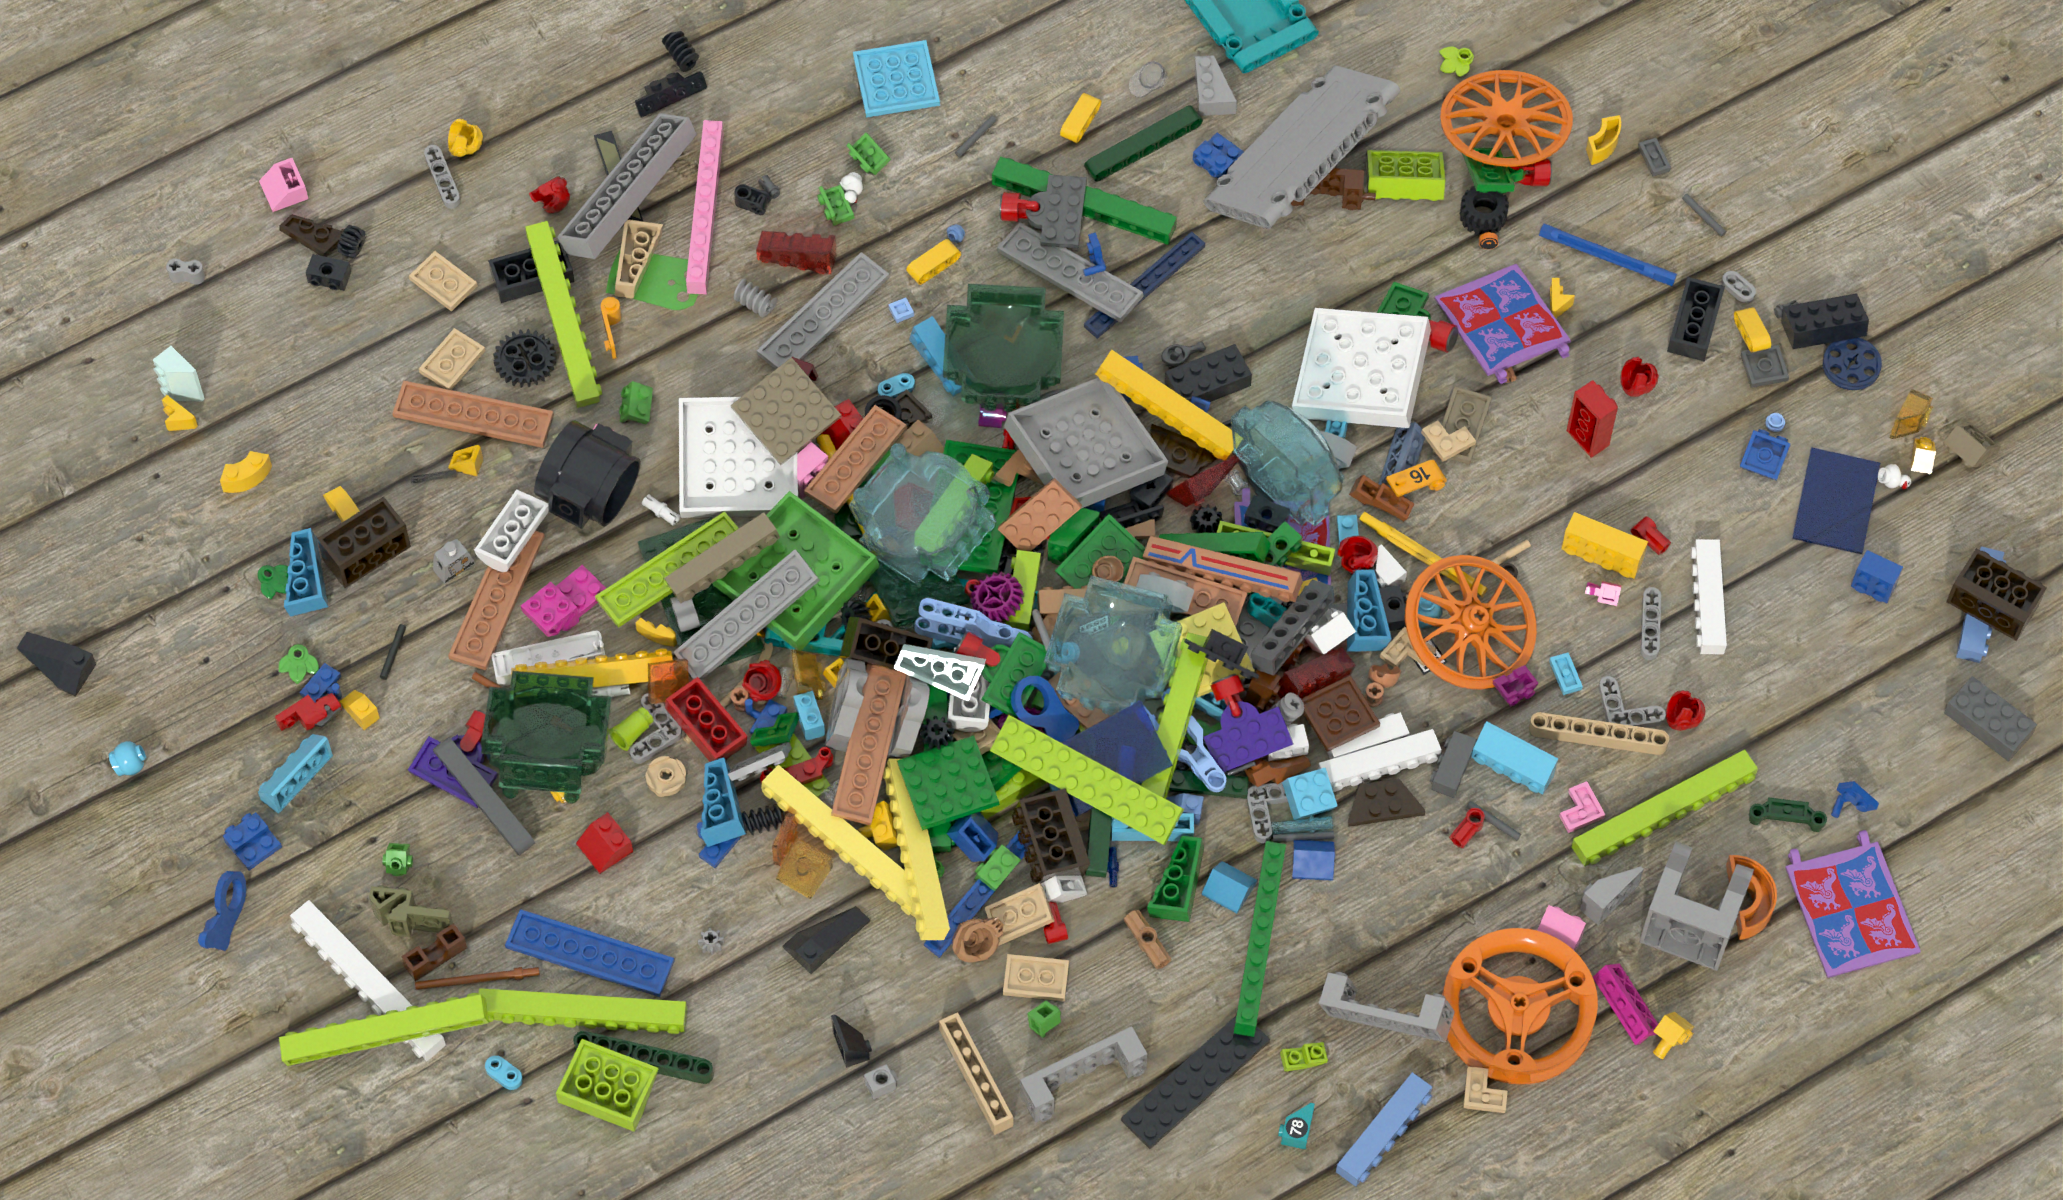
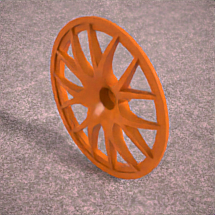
[1440,70,1573,167]
[1405,555,1537,690]

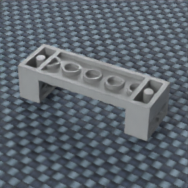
[1319,972,1455,1043]
[1020,1026,1147,1123]

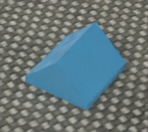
[1202,861,1258,914]

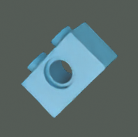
[793,691,825,741]

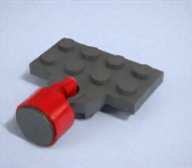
[999,175,1087,248]

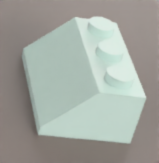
[153,346,205,402]

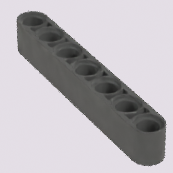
[432,737,535,856]

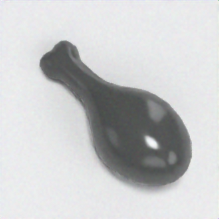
[1161,341,1206,366]

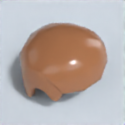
[1092,556,1124,586]
[1368,663,1401,688]

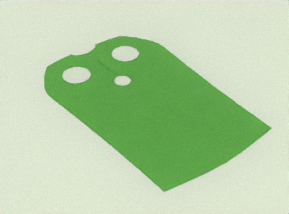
[606,248,698,310]

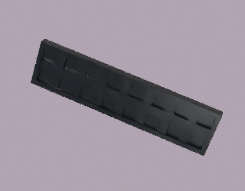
[1121,1016,1270,1149]

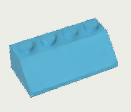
[1471,721,1558,795]
[258,734,333,814]

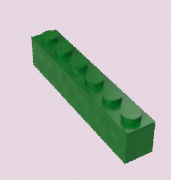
[1159,532,1271,563]

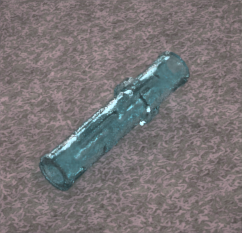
[1271,816,1333,835]

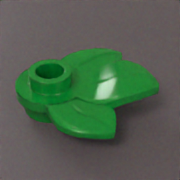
[257,564,288,599]

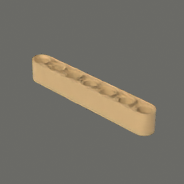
[1529,712,1669,755]

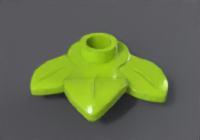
[1439,46,1474,77]

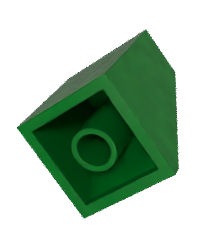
[1048,508,1100,565]

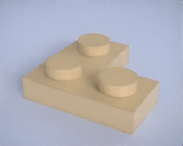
[1421,421,1476,462]
[1380,627,1436,667]
[1463,1066,1507,1113]

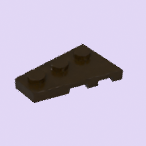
[279,214,344,257]

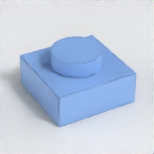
[888,298,914,323]

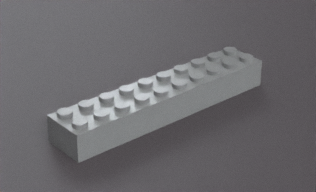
[557,113,697,259]

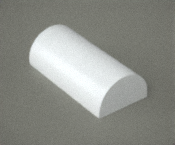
[474,490,549,572]
[948,647,990,732]

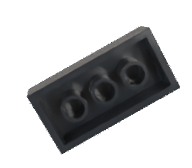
[488,240,575,303]
[1667,277,1725,362]
[1781,293,1869,349]
[1165,344,1252,402]

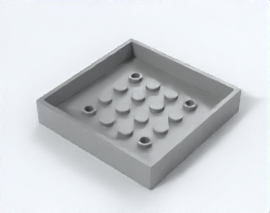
[1004,377,1168,509]

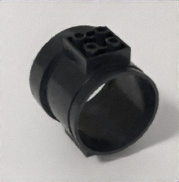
[534,420,641,529]

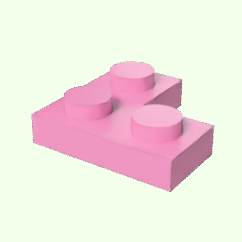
[1559,781,1605,833]

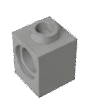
[864,1064,898,1100]

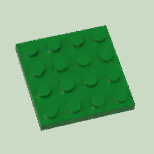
[1054,514,1145,625]
[897,736,1000,831]

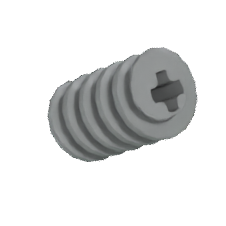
[734,278,777,317]
[1267,693,1304,726]

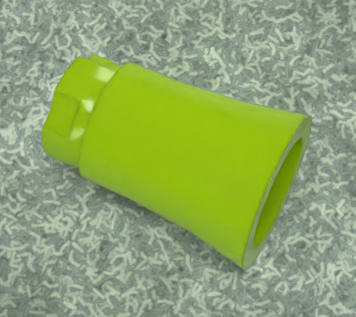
[608,707,654,751]

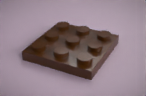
[1301,675,1381,752]

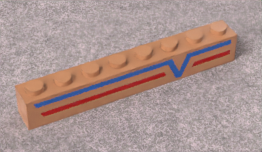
[1142,536,1303,602]

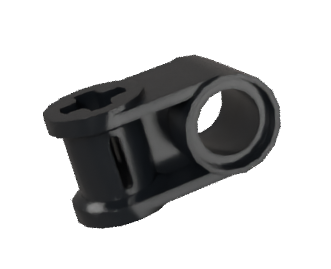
[734,184,772,215]

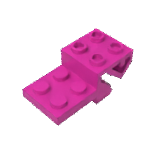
[521,565,606,637]

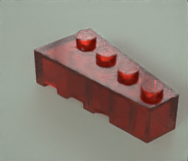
[756,231,837,274]
[1278,647,1356,699]

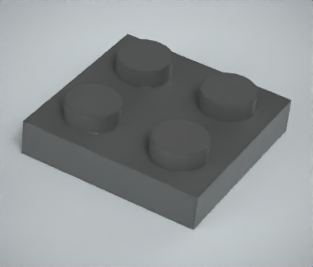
[1740,345,1789,388]

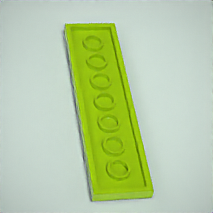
[595,511,739,628]

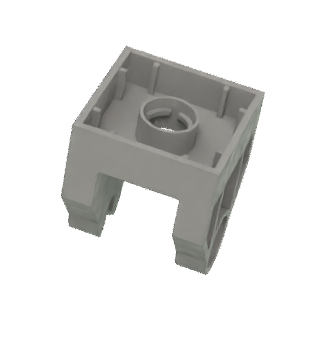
[825,658,930,761]
[1639,841,1754,971]

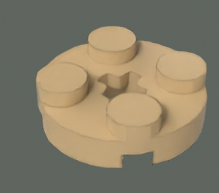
[645,756,686,797]

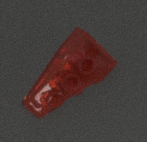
[1166,452,1244,507]

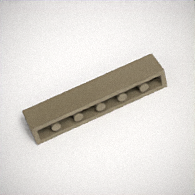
[664,512,780,603]

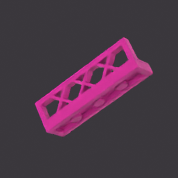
[1593,963,1658,1045]

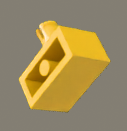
[857,801,898,851]
[1653,1012,1695,1059]

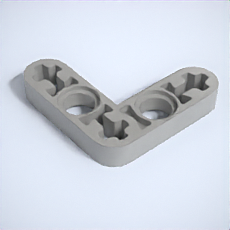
[1599,676,1666,728]
[630,693,682,764]
[1246,782,1288,843]

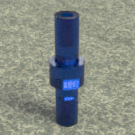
[1107,847,1119,887]

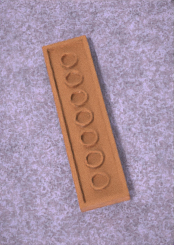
[392,380,554,448]
[448,531,545,670]
[831,664,907,825]

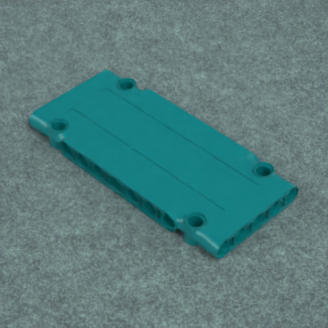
[1184,0,1319,74]

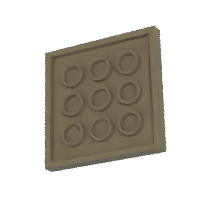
[731,357,841,466]

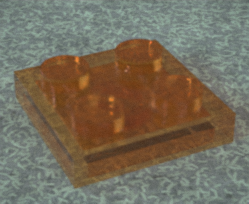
[648,659,689,704]
[772,812,799,866]

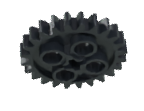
[493,329,556,388]

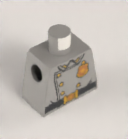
[433,539,475,584]

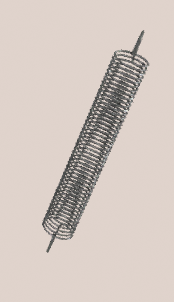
[405,469,463,483]

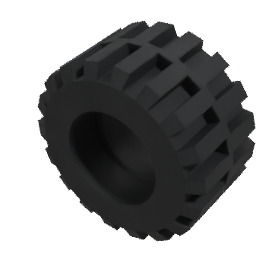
[1459,186,1509,235]

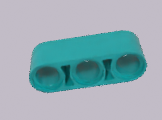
[1246,592,1288,629]

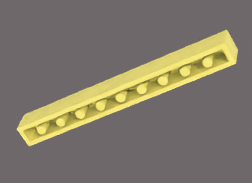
[882,759,950,940]
[761,765,915,917]

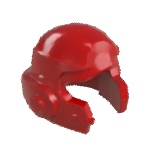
[529,176,570,213]
[1620,357,1659,397]
[1338,536,1378,575]
[742,660,782,702]
[1666,690,1706,731]

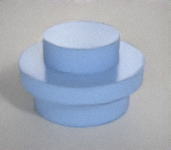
[1765,413,1785,432]

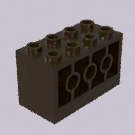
[317,496,411,588]
[1946,548,2047,641]
[1012,788,1090,884]

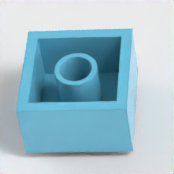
[1282,768,1337,821]

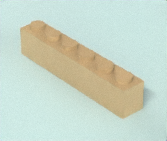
[939,1012,1013,1135]

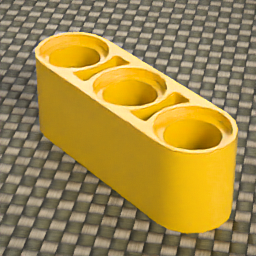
[1060,93,1102,143]
[906,239,961,285]
[1734,307,1771,353]

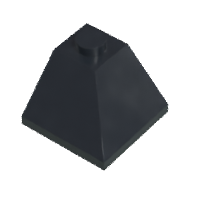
[831,1014,872,1068]

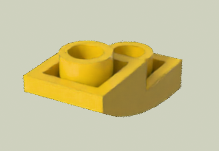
[323,486,360,522]
[636,618,677,647]

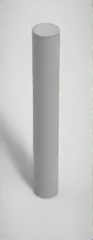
[1032,609,1053,651]

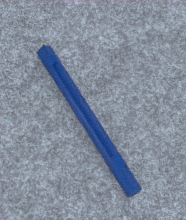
[1539,224,1677,286]

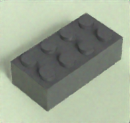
[1944,676,2037,762]

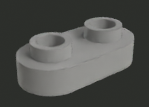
[1721,271,1756,303]

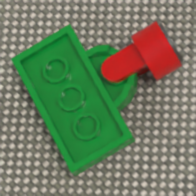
[1462,148,1552,193]
[1377,282,1458,353]
[954,631,1054,719]

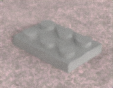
[728,742,792,781]

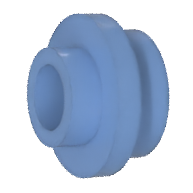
[947,224,965,243]

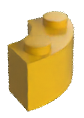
[1586,115,1621,165]
[220,451,272,493]

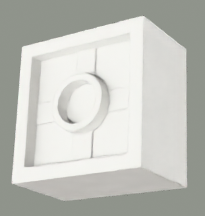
[1305,608,1356,654]

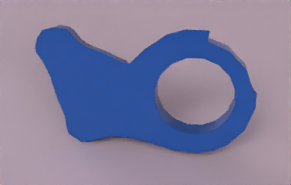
[1011,676,1080,747]
[198,871,246,951]

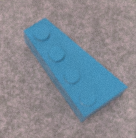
[909,316,975,396]
[284,528,328,617]
[1347,570,1391,652]
[700,758,746,847]

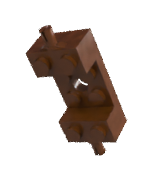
[1291,168,1376,210]
[1243,642,1304,713]

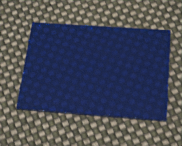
[1792,447,1881,554]
[1062,701,1173,817]

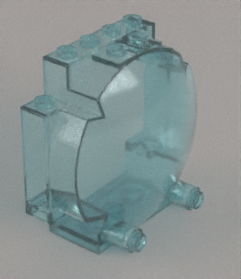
[1231,401,1345,527]
[849,443,997,584]
[1044,576,1183,716]

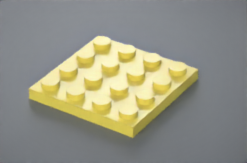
[1150,602,1255,698]

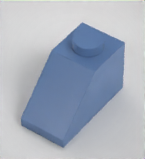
[1166,793,1204,825]

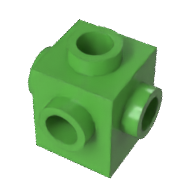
[382,843,413,876]

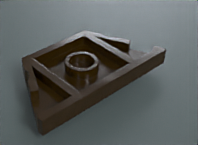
[1150,424,1217,479]
[1348,779,1425,827]

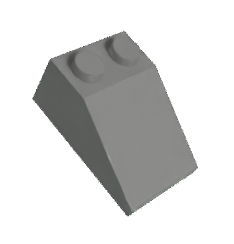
[1580,866,1644,925]

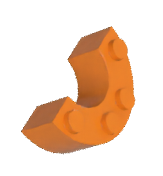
[1726,855,1777,940]

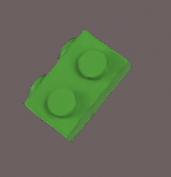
[846,133,891,175]
[817,185,855,226]
[619,381,653,425]
[974,845,1021,891]

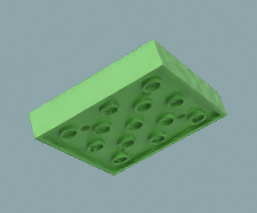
[713,491,880,652]

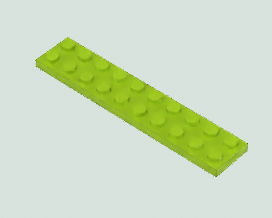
[990,715,1184,845]

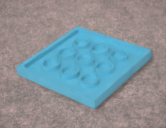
[853,40,940,118]

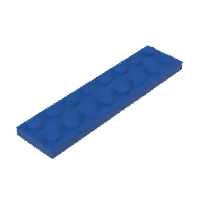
[505,909,675,997]

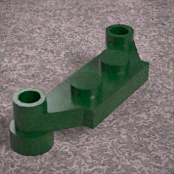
[1749,797,1827,832]

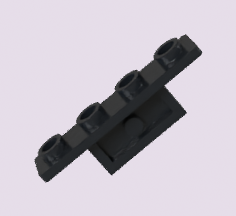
[635,71,707,118]
[1091,501,1164,532]
[1184,629,1259,680]

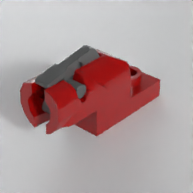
[275,693,342,731]

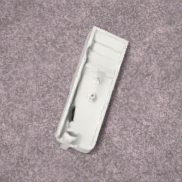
[492,631,605,687]

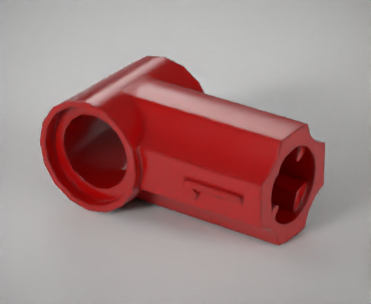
[1630,516,1671,555]
[1449,808,1484,848]
[1044,901,1068,944]

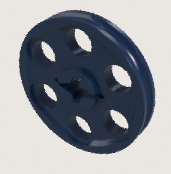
[1822,338,1882,390]

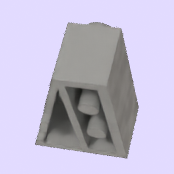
[1194,55,1237,116]

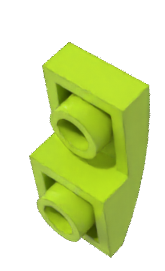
[1280,1042,1328,1072]

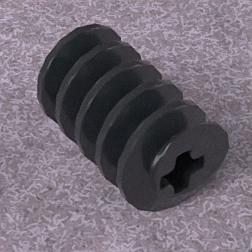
[662,31,699,72]
[742,804,786,835]

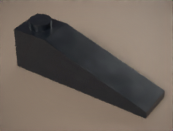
[17,632,96,697]
[782,906,870,974]

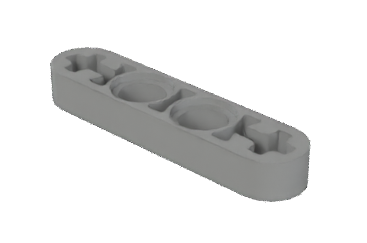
[424,145,460,209]
[1640,587,1661,660]

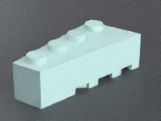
[894,644,986,701]

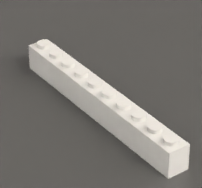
[290,900,446,1061]

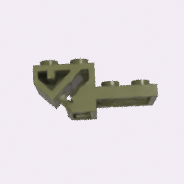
[369,885,453,937]

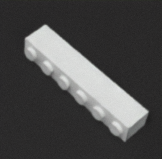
[1690,539,1727,654]
[1318,729,1441,792]

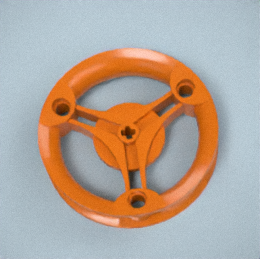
[1442,928,1598,1085]

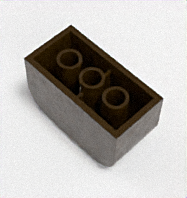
[839,617,933,672]

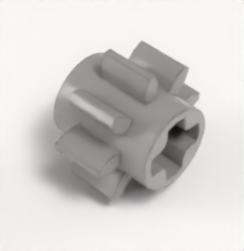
[698,928,724,955]

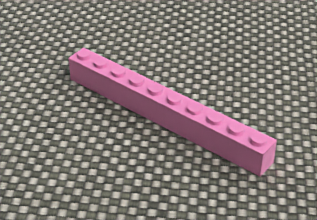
[686,120,724,295]

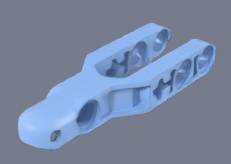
[914,598,1033,648]
[1136,688,1226,792]

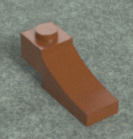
[1349,475,1414,522]
[1245,755,1311,787]

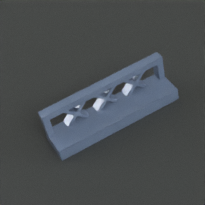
[1379,422,1425,498]

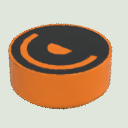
[1479,232,1498,249]

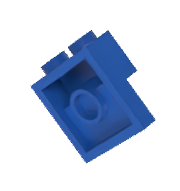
[1193,132,1244,178]
[1740,429,1791,481]
[223,812,282,871]

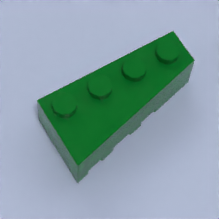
[1147,836,1204,922]

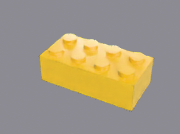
[1561,512,1648,579]

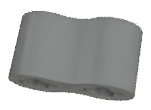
[166,259,205,285]
[670,597,700,632]

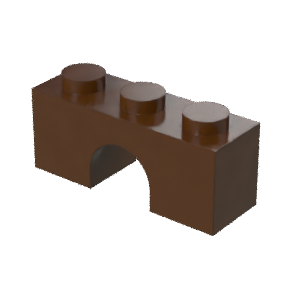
[401,923,467,982]

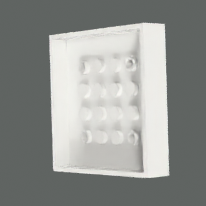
[1292,308,1431,428]
[679,397,799,518]

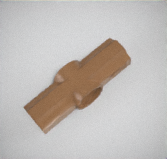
[1124,910,1171,969]

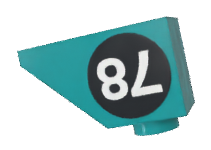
[1278,1103,1315,1150]

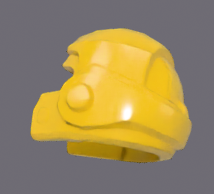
[448,119,483,157]

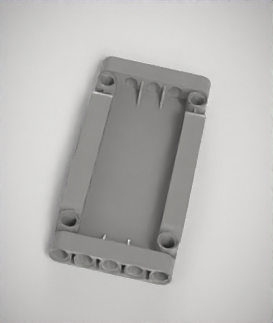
[1203,65,1400,229]

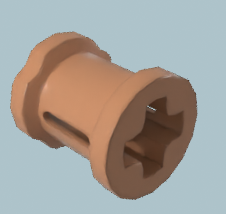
[1365,682,1384,707]
[730,687,749,712]

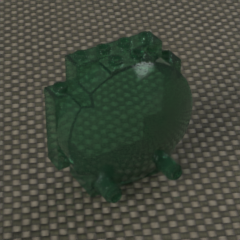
[943,284,1064,412]
[481,671,612,804]

